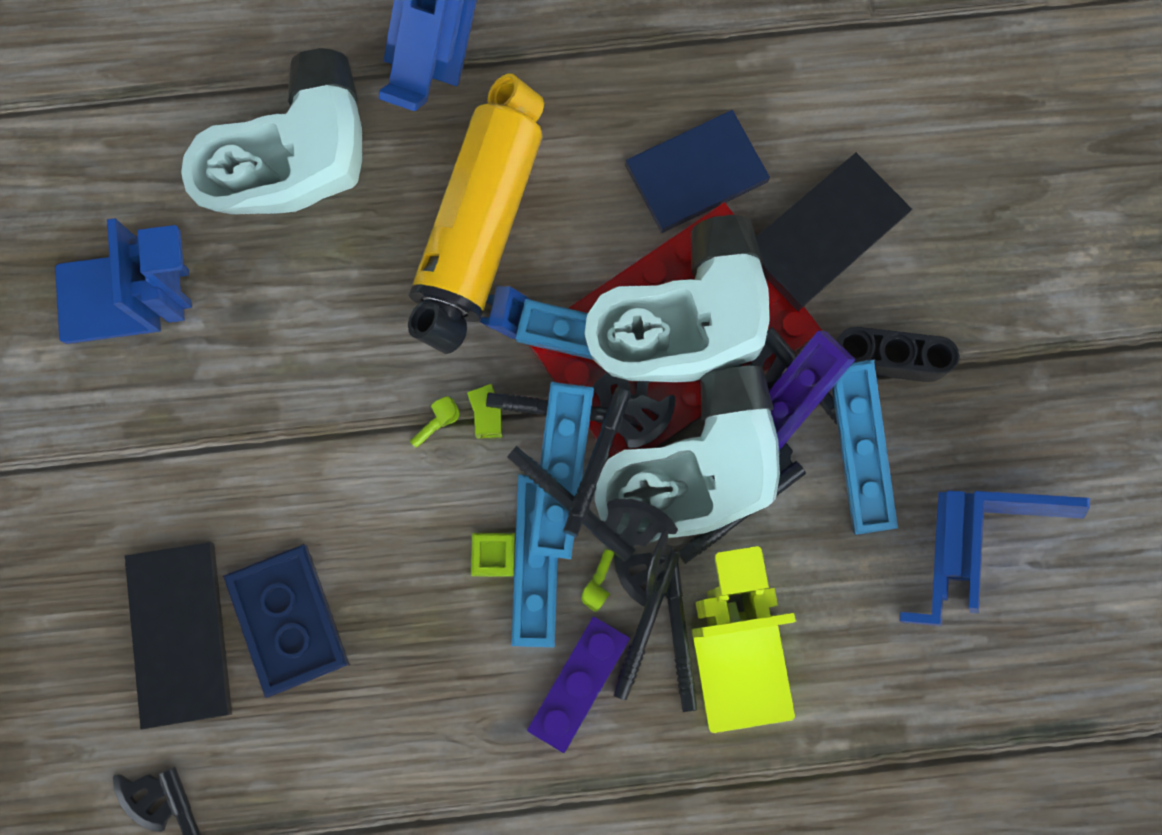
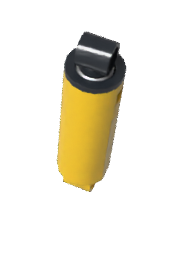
[408,73,544,354]

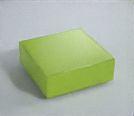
[471,533,515,577]

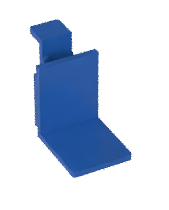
[378,0,477,111]
[55,218,192,344]
[899,491,1090,626]

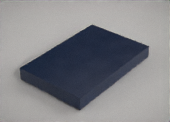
[625,110,770,233]
[223,544,350,698]

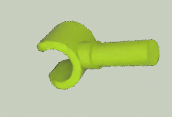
[410,396,460,448]
[581,549,614,612]

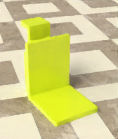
[691,546,796,733]

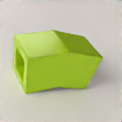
[467,384,503,439]

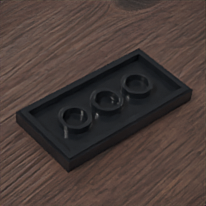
[756,152,912,311]
[125,542,232,730]

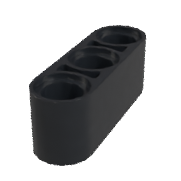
[836,327,960,382]

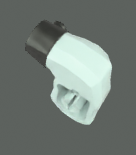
[181,48,362,214]
[585,215,769,382]
[594,366,780,543]

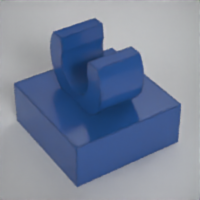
[480,286,531,339]

